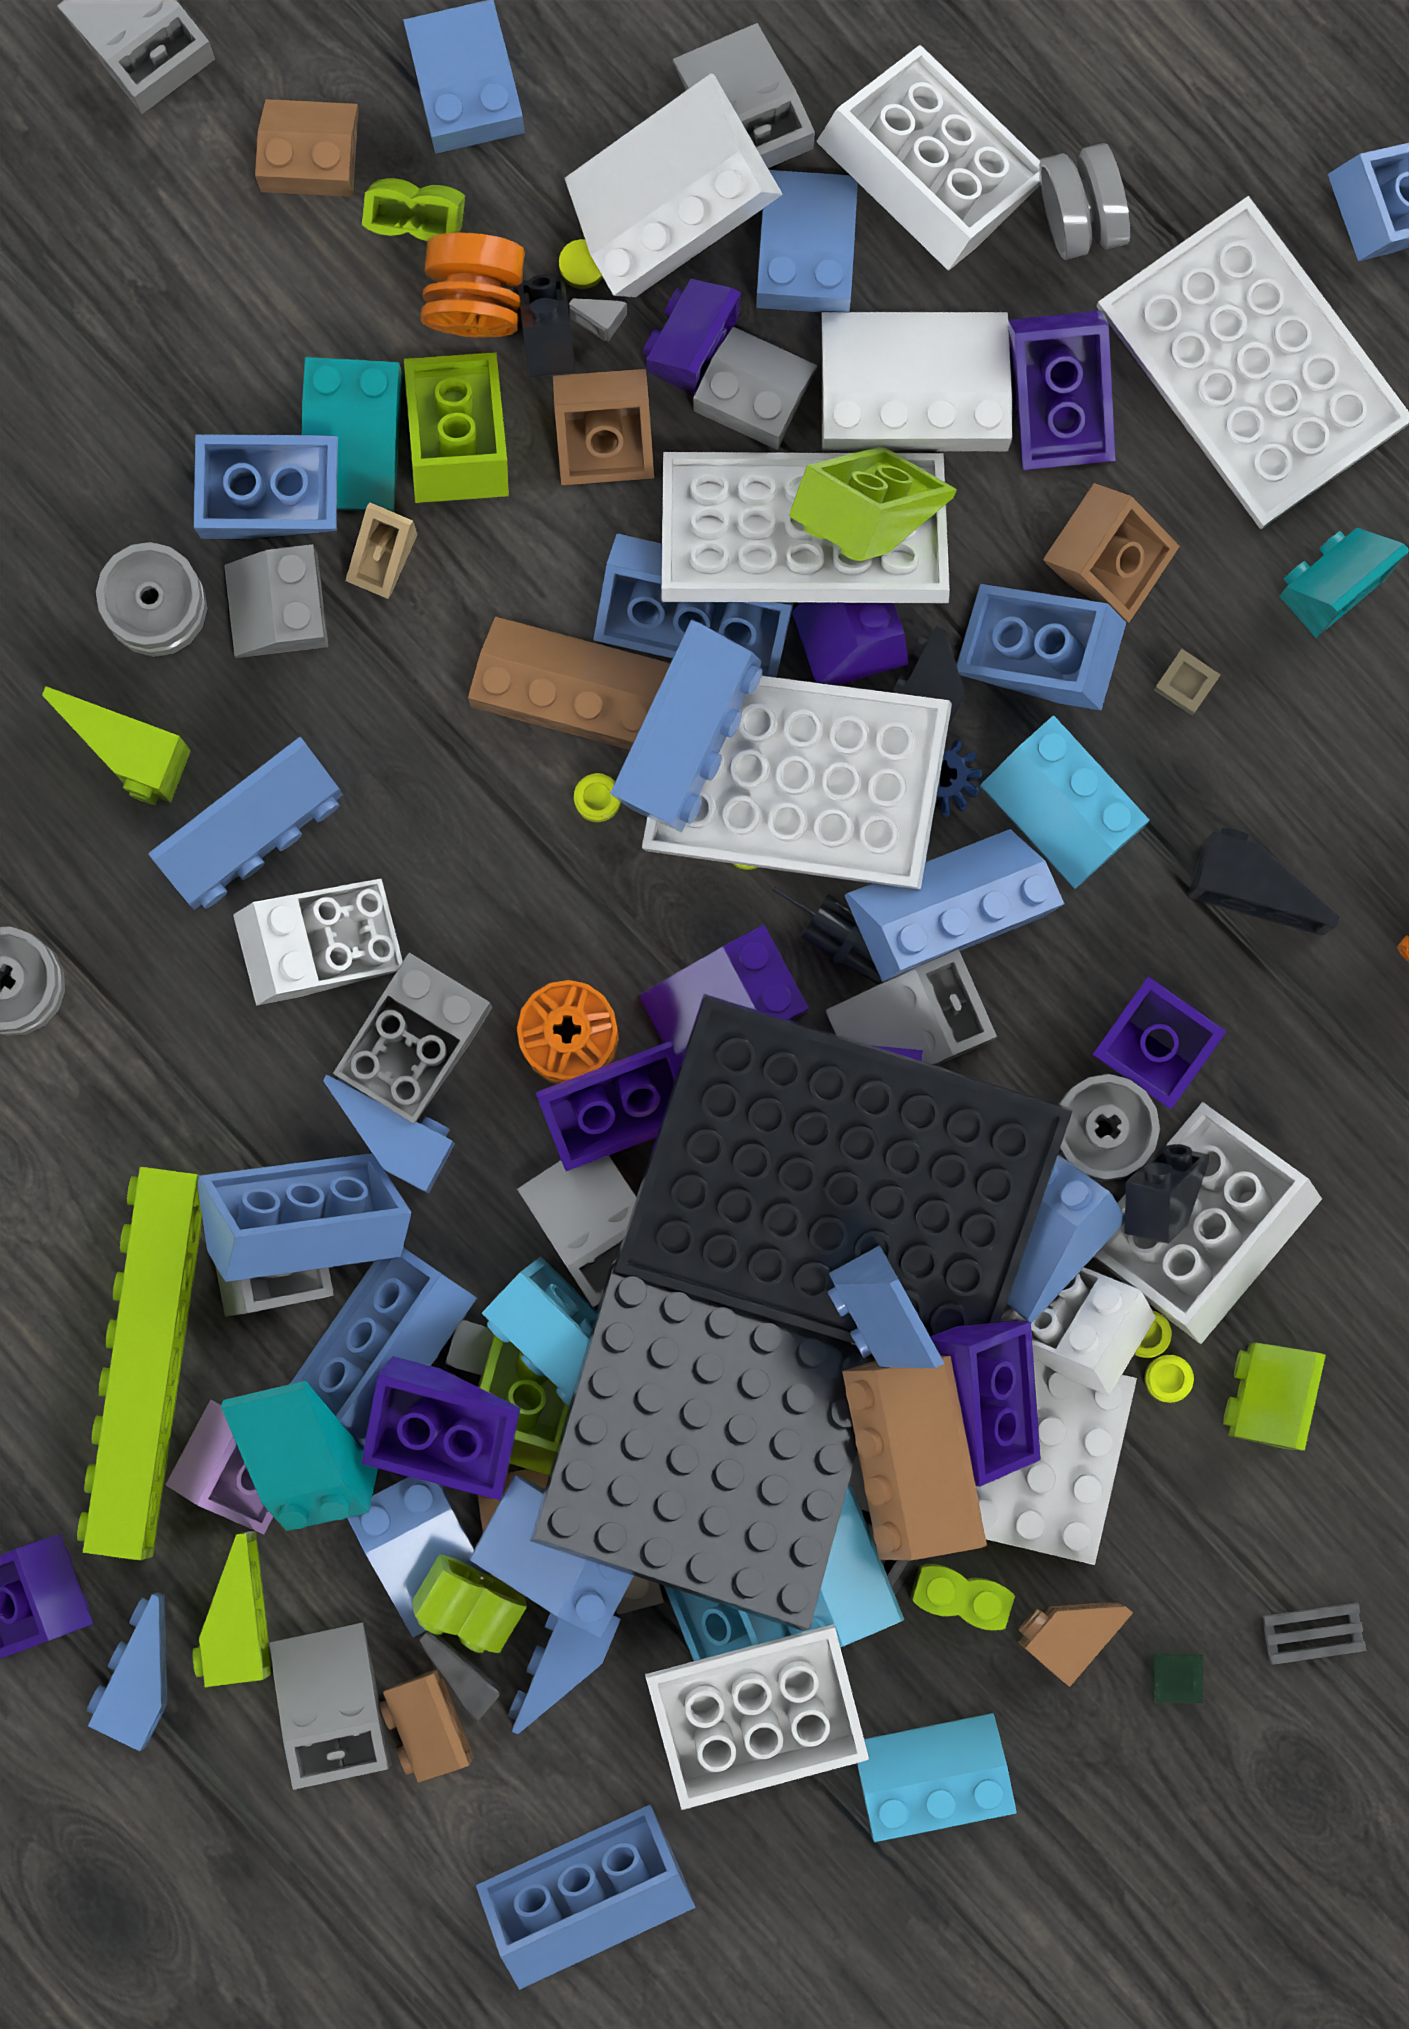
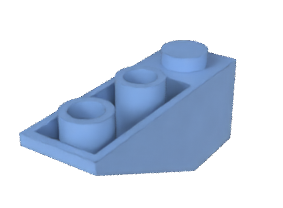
[323,1074,455,1194]
[87,1592,167,1751]
[507,1613,622,1734]

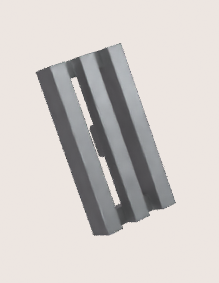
[1262,1602,1366,1665]

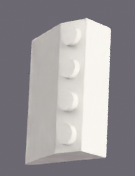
[817,45,1041,271]
[565,74,783,297]
[822,312,1012,451]
[1093,1102,1322,1344]
[645,1624,869,1810]

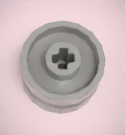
[1039,143,1130,260]
[96,542,208,657]
[0,926,65,1036]
[1058,1074,1160,1183]

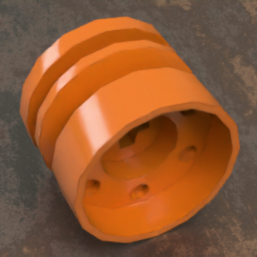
[420,233,525,338]
[517,980,619,1084]

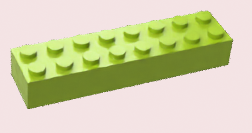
[77,1167,203,1560]

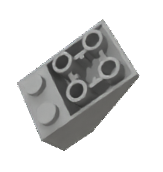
[57,0,215,114]
[673,23,815,168]
[826,949,997,1066]
[333,953,493,1124]
[517,1155,636,1309]
[269,1622,392,1790]

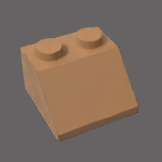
[255,99,359,197]
[553,369,654,485]
[1043,483,1180,623]
[1018,1602,1133,1687]
[379,1669,474,1783]

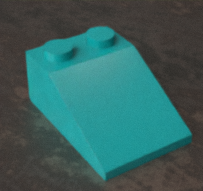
[302,357,403,513]
[1280,528,1409,638]
[221,1381,378,1531]

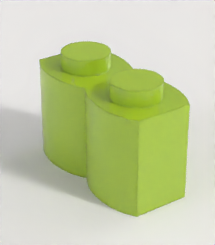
[362,178,465,241]
[412,1554,527,1653]
[910,1564,1015,1630]

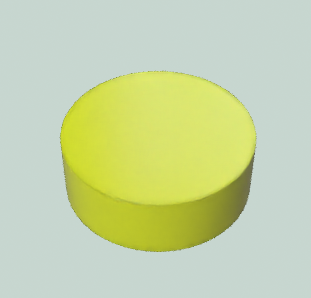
[559,239,603,289]
[574,773,621,822]
[1134,1311,1172,1358]
[1144,1355,1194,1403]

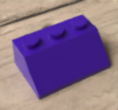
[536,1041,680,1172]
[930,1320,1041,1487]

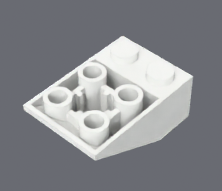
[233,879,403,1006]
[1000,1267,1156,1396]

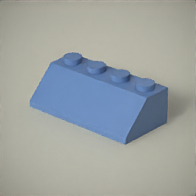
[593,534,794,678]
[610,620,762,832]
[148,737,343,910]
[844,829,1064,982]
[197,1153,411,1282]
[290,1247,477,1449]
[476,1804,696,1990]

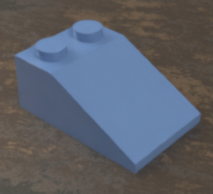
[403,0,525,154]
[1328,143,1409,261]
[756,170,858,312]
[194,435,338,539]
[957,584,1126,710]
[1006,1154,1125,1323]
[827,1246,944,1368]
[470,1474,634,1638]
[347,1477,489,1637]

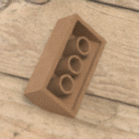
[468,617,671,750]
[842,1355,987,1560]

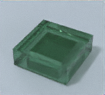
[1153,1653,1203,1703]

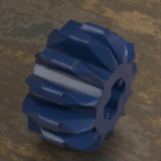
[935,739,983,818]

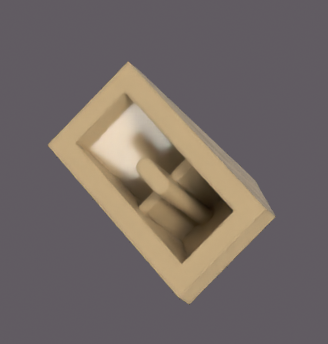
[345,503,418,599]

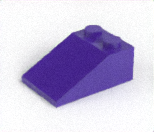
[1008,310,1116,470]
[638,925,809,1065]
[361,1356,520,1500]

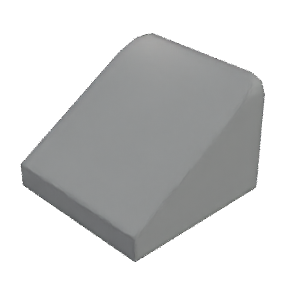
[569,298,627,342]
[445,1319,494,1376]

